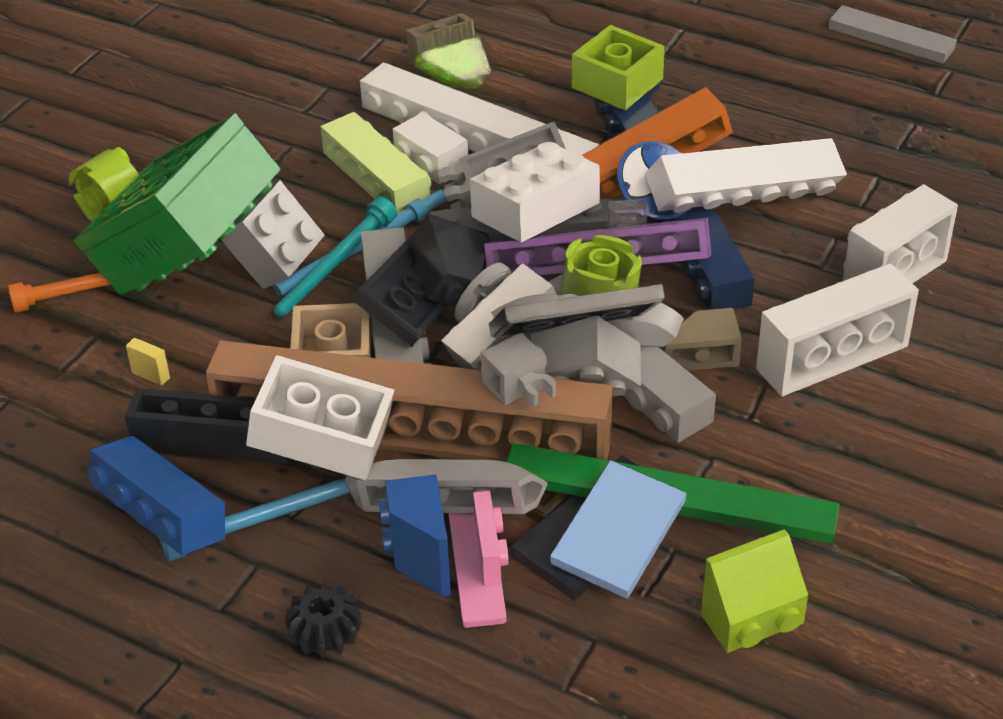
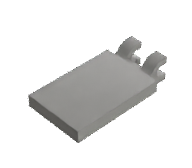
[438,121,566,210]

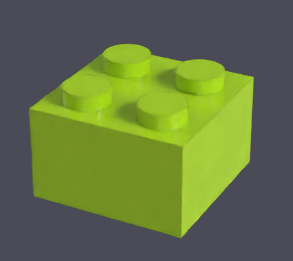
[572,25,665,110]

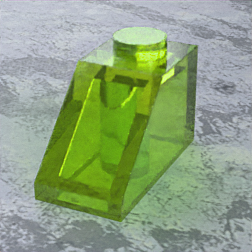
[413,36,491,90]

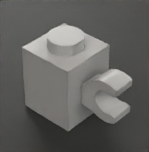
[481,333,556,407]

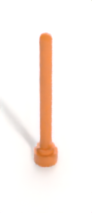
[7,269,176,313]

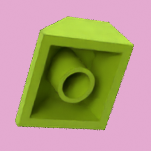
[701,529,808,653]

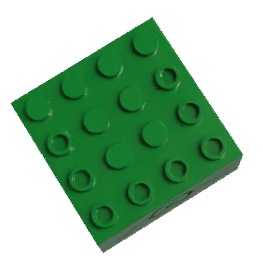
[73,113,281,295]

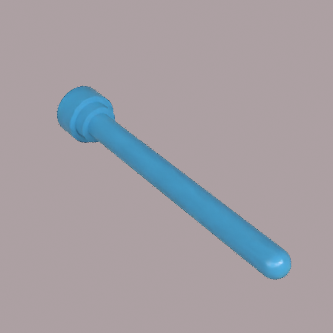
[160,478,349,562]

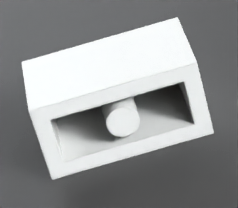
[393,112,468,184]

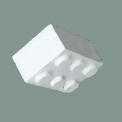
[470,142,600,243]
[843,184,958,283]
[246,355,394,480]

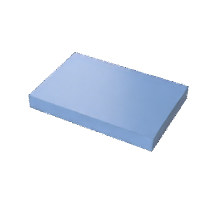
[550,460,686,599]

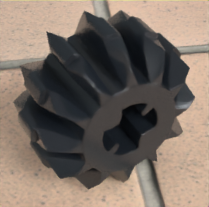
[285,582,362,659]

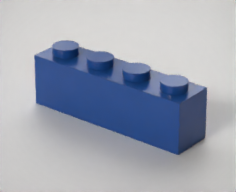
[88,435,225,556]

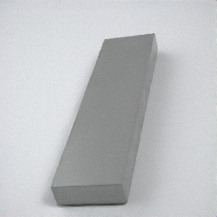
[828,5,957,64]

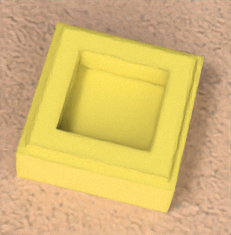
[126,338,170,386]

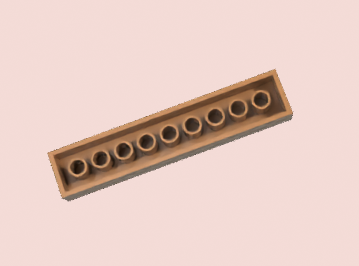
[206,340,613,462]

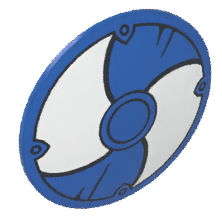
[617,141,688,220]

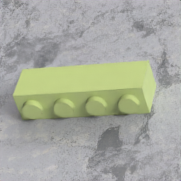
[320,112,431,213]

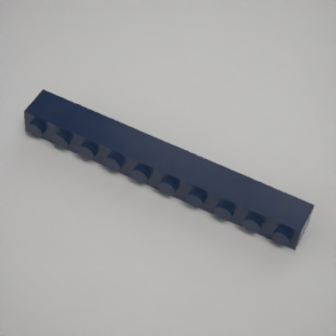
[595,93,755,310]

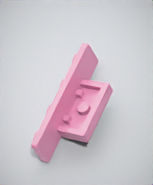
[448,491,509,628]

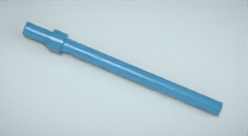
[273,189,447,297]

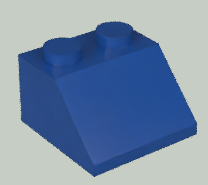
[379,474,451,596]

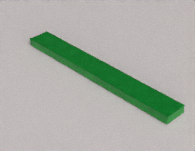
[507,443,840,544]

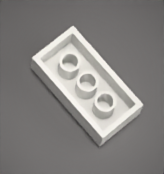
[756,263,919,397]

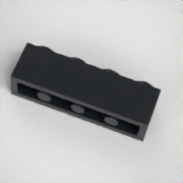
[125,388,290,464]

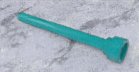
[273,196,398,318]

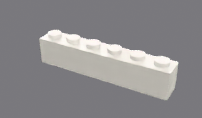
[645,138,847,213]

